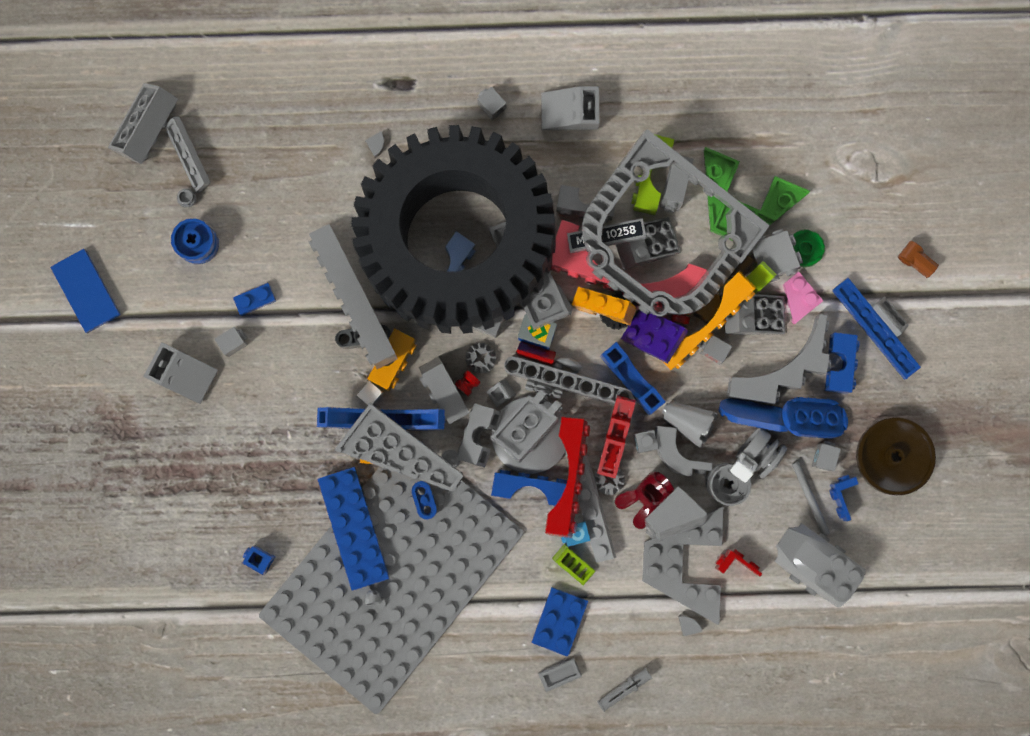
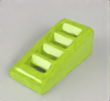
[552,544,595,586]

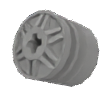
[735,428,787,479]
[706,463,751,506]

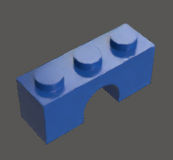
[825,333,860,394]

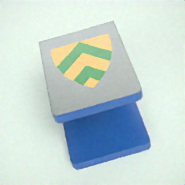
[518,314,557,350]

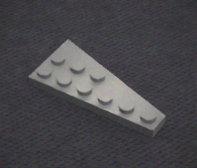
[334,403,464,491]

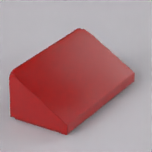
[516,341,556,366]

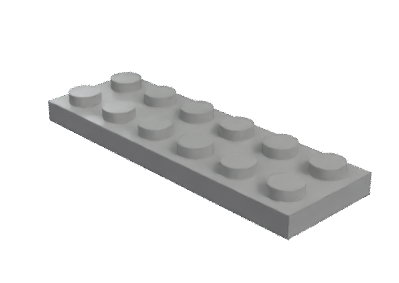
[489,222,569,330]

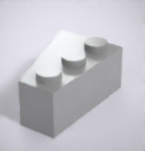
[419,356,469,424]

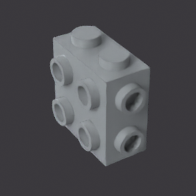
[752,229,803,283]

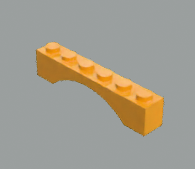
[662,271,756,370]

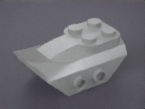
[774,523,865,608]

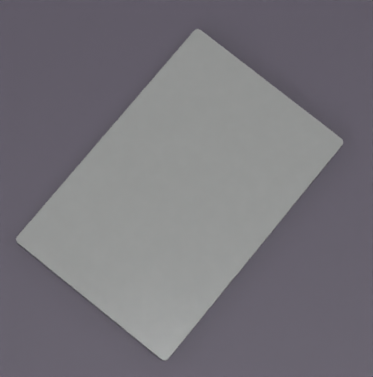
[259,467,523,714]

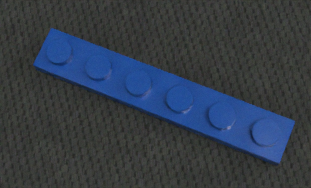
[832,278,921,380]

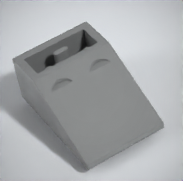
[541,86,599,130]
[616,217,681,270]
[725,294,785,335]
[143,342,218,404]

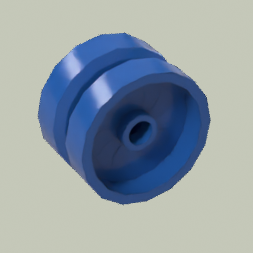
[171,218,219,264]

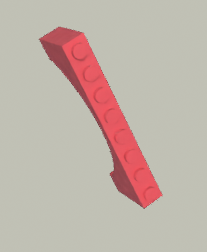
[550,220,707,316]

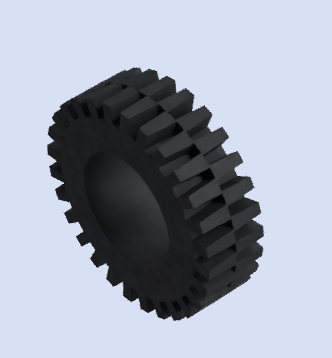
[351,125,556,334]

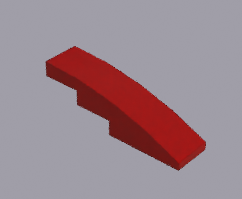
[597,396,636,479]

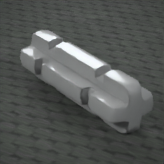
[525,380,563,399]

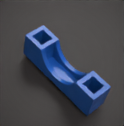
[600,342,666,415]
[491,469,567,506]

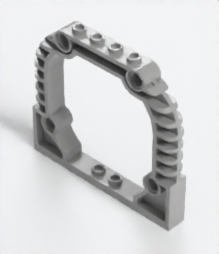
[582,129,770,316]

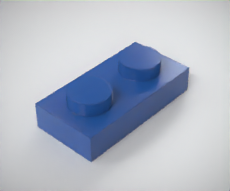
[233,283,276,316]

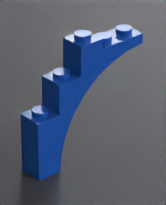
[317,407,445,431]

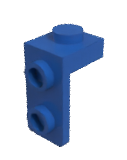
[829,475,859,522]

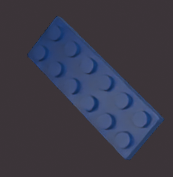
[318,467,390,591]

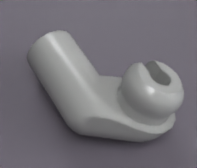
[553,357,582,373]

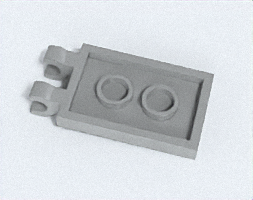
[490,389,563,463]

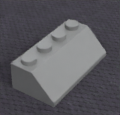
[108,83,178,164]

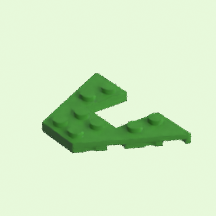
[703,147,810,241]

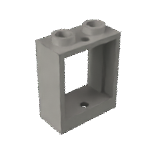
[660,156,694,212]

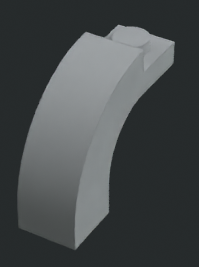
[655,426,713,477]

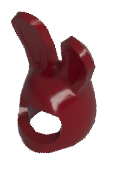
[614,472,674,529]

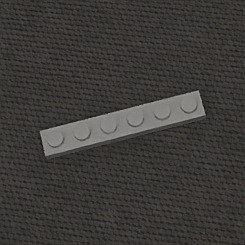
[565,450,616,563]

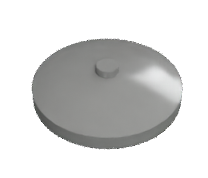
[492,397,566,474]

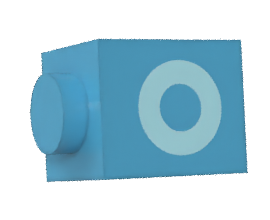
[561,521,590,547]

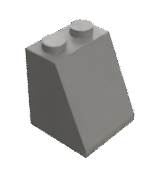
[645,486,707,541]

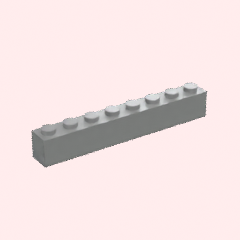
[309,224,398,369]

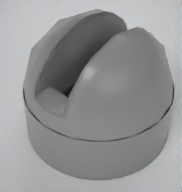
[365,590,381,605]

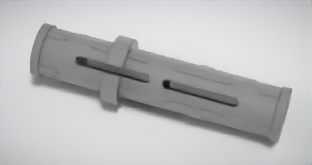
[597,668,653,712]

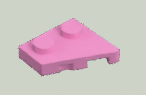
[783,272,823,324]

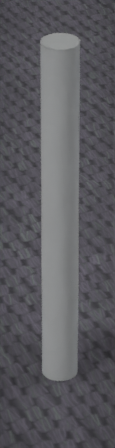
[792,461,830,535]

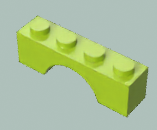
[631,134,675,216]

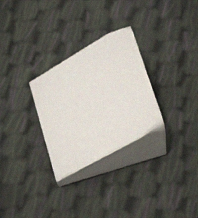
[357,381,384,405]
[730,453,758,482]

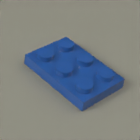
[531,587,588,657]

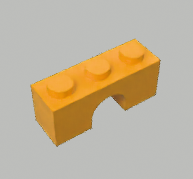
[572,287,637,325]
[367,328,417,391]

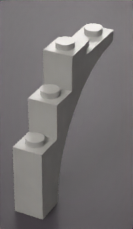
[726,314,831,405]

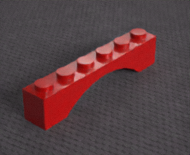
[545,417,590,538]

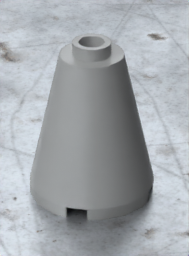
[662,401,718,448]

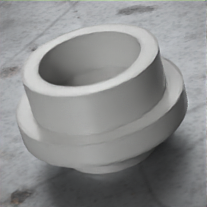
[177,189,196,208]

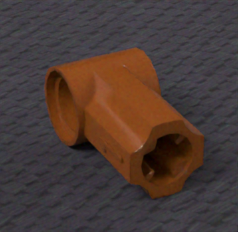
[898,241,939,278]

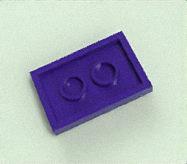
[621,309,688,364]

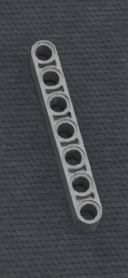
[504,356,633,405]

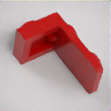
[715,549,762,577]

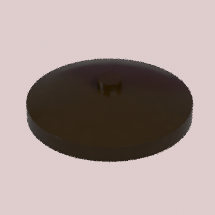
[856,418,936,495]

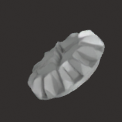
[465,343,496,373]
[594,468,625,495]

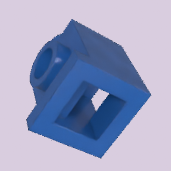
[242,545,276,575]

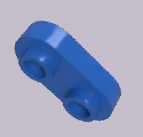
[411,481,437,520]

